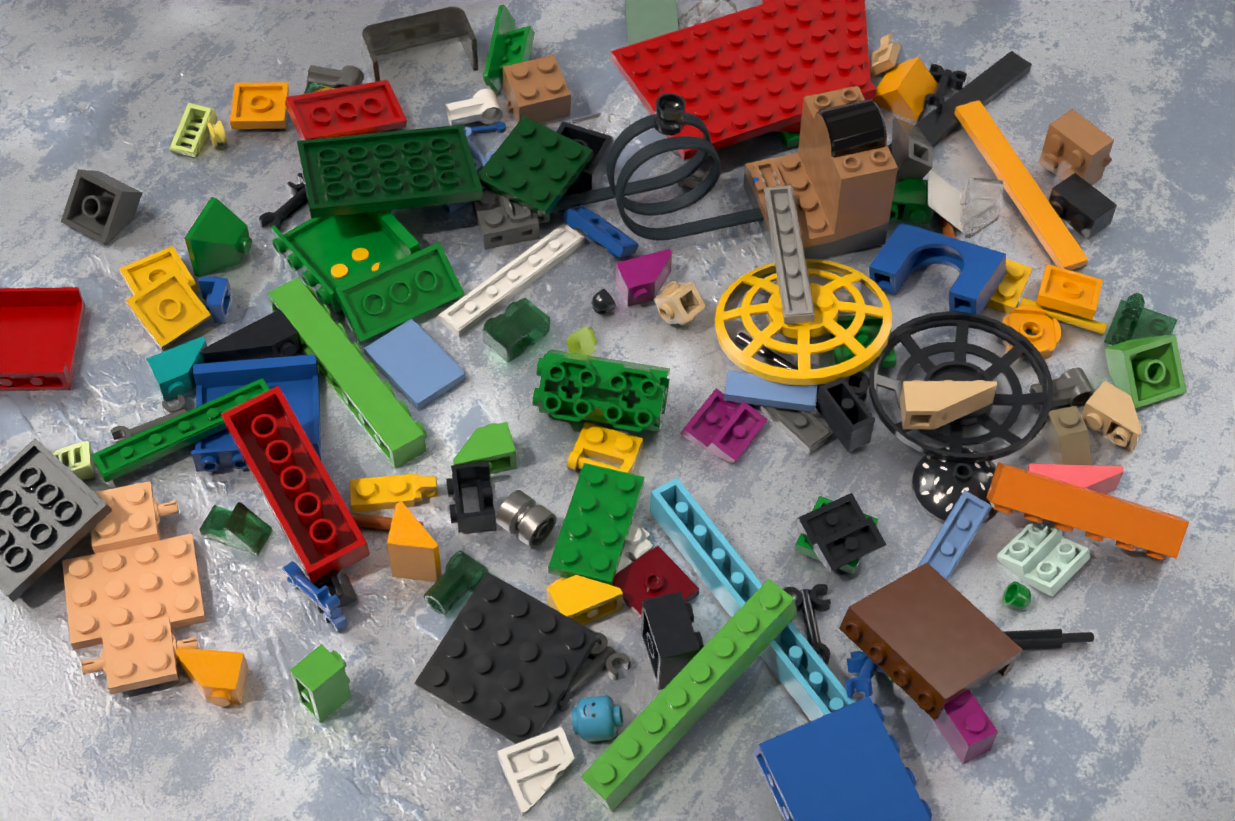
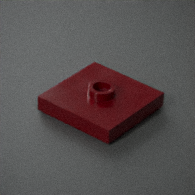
[612,546,699,621]

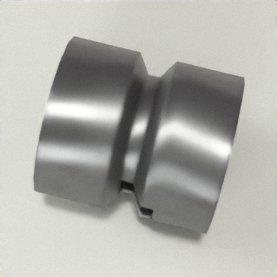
[496,490,556,549]

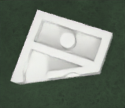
[497,727,575,816]

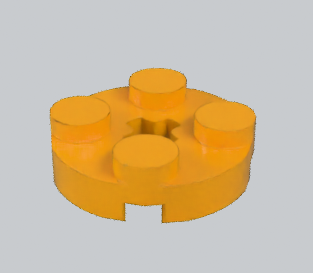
[1001,306,1061,359]

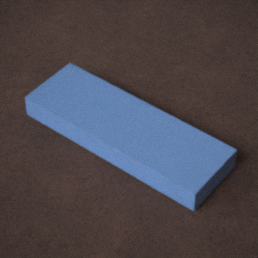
[724,370,818,412]
[917,490,992,581]

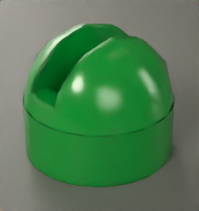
[1003,581,1031,610]

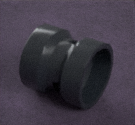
[654,93,686,136]

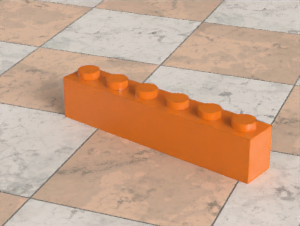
[986,462,1189,560]

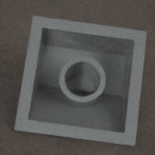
[61,169,142,244]

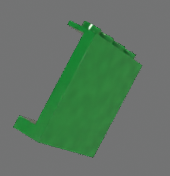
[271,210,421,313]

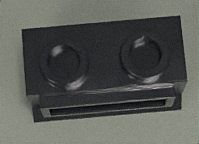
[446,461,497,533]

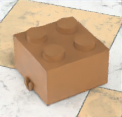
[503,55,571,123]
[1039,109,1114,185]

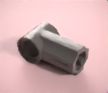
[306,65,364,90]
[1029,368,1095,411]

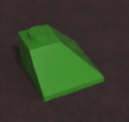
[1105,334,1187,409]

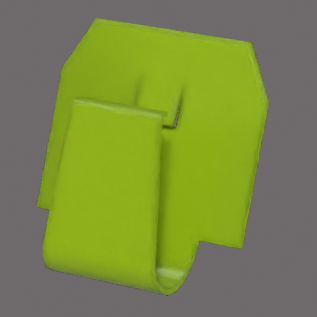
[566,326,598,355]

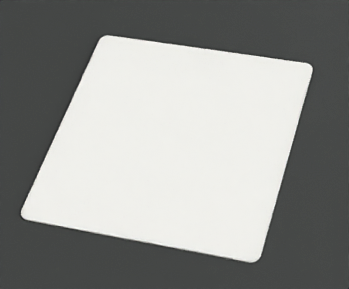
[928,170,964,232]

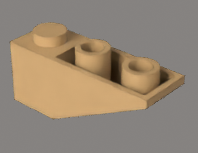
[900,380,997,429]

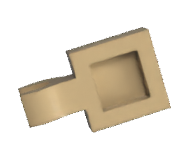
[869,33,901,76]

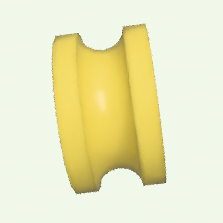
[207,120,228,147]

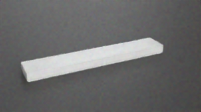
[439,223,585,337]

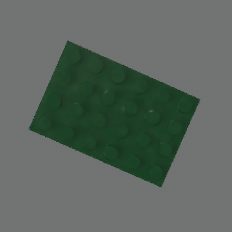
[297,125,483,218]

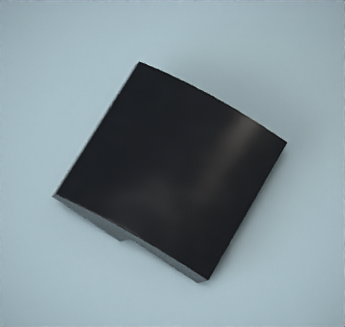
[795,493,887,572]

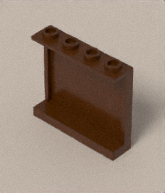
[839,562,1023,721]

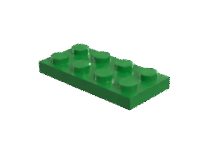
[333,242,465,343]
[548,463,645,586]

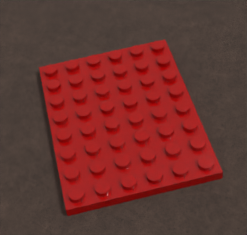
[610,0,877,160]

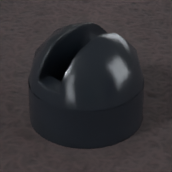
[591,289,616,314]

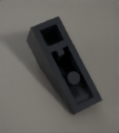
[201,309,301,363]

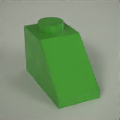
[453,422,517,474]

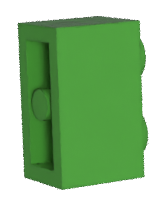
[290,644,351,723]

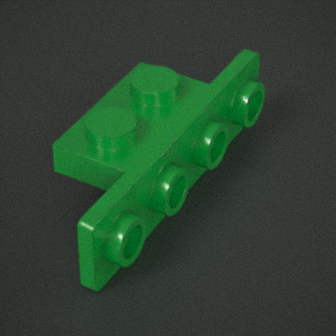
[483,5,535,94]

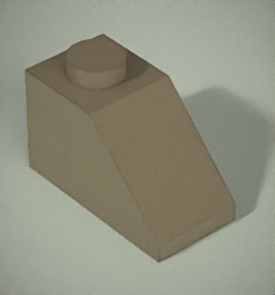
[1040,406,1092,465]

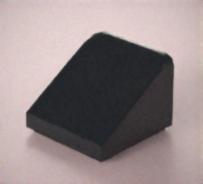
[314,569,357,614]

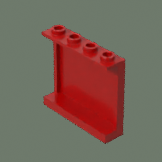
[0,287,85,391]

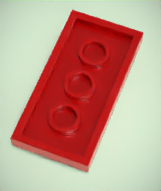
[285,80,407,140]

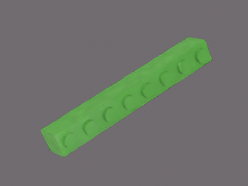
[268,277,427,469]
[581,579,797,812]

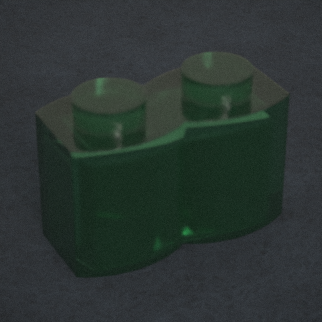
[482,298,550,362]

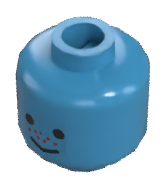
[572,695,623,742]

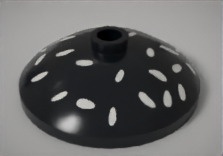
[911,446,999,524]

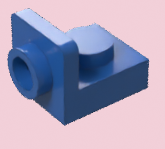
[198,276,233,324]

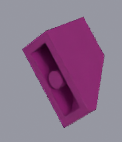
[616,249,672,307]

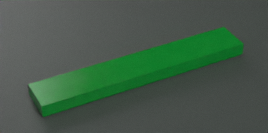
[91,378,270,483]

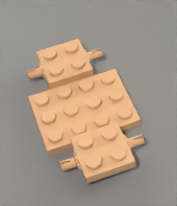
[62,481,206,694]

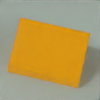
[872,57,938,122]
[387,501,442,582]

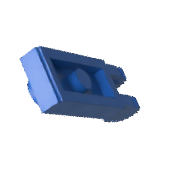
[562,206,639,258]

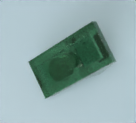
[199,502,273,556]

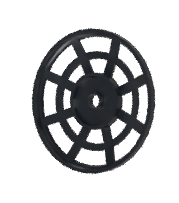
[869,311,1053,463]

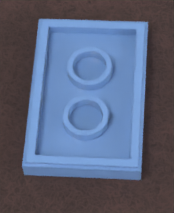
[364,319,466,410]

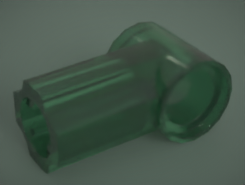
[424,550,488,615]

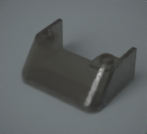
[358,6,478,82]

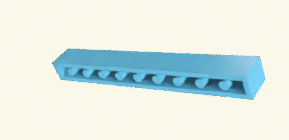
[650,478,855,721]

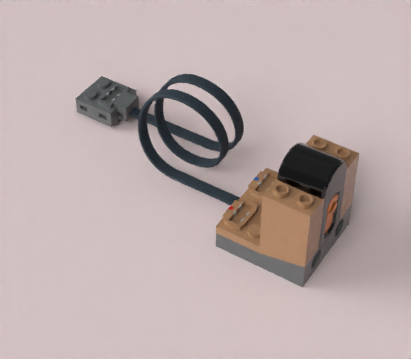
[472,86,898,259]

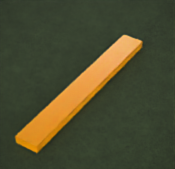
[954,100,1088,271]

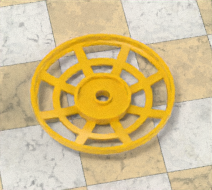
[714,259,892,385]

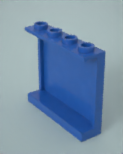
[191,354,321,472]
[752,696,932,821]

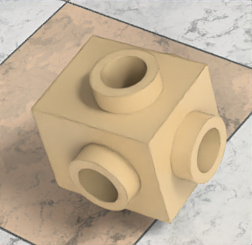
[654,281,706,325]

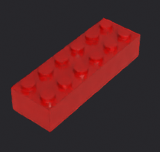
[221,386,370,584]

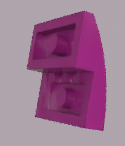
[680,388,768,463]

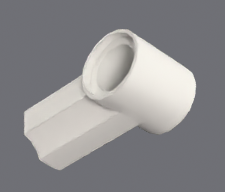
[446,89,503,126]

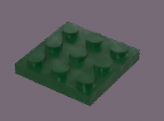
[478,116,594,218]

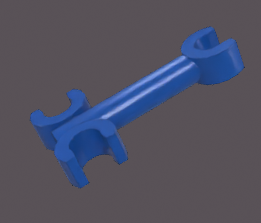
[282,561,348,633]
[845,651,884,697]

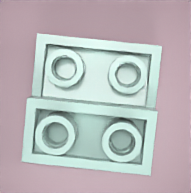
[997,521,1091,597]

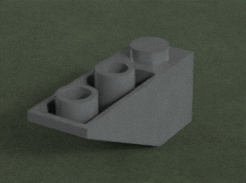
[892,117,933,182]

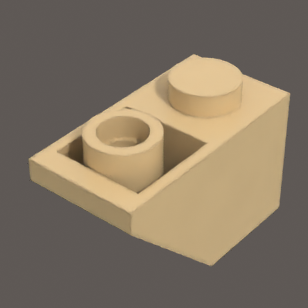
[1081,381,1142,452]

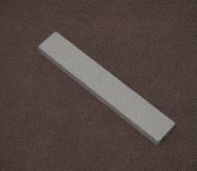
[764,185,815,324]

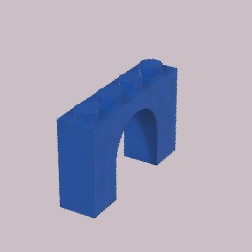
[869,222,1006,315]

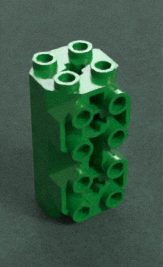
[532,349,670,432]

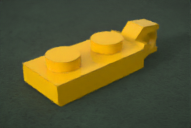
[350,474,438,512]

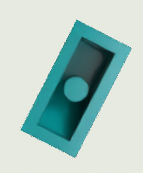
[146,336,207,401]

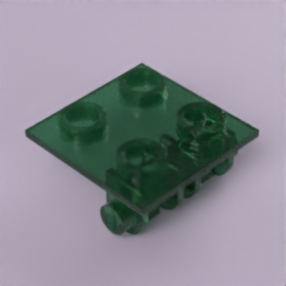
[1104,293,1177,345]

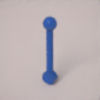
[464,122,506,133]

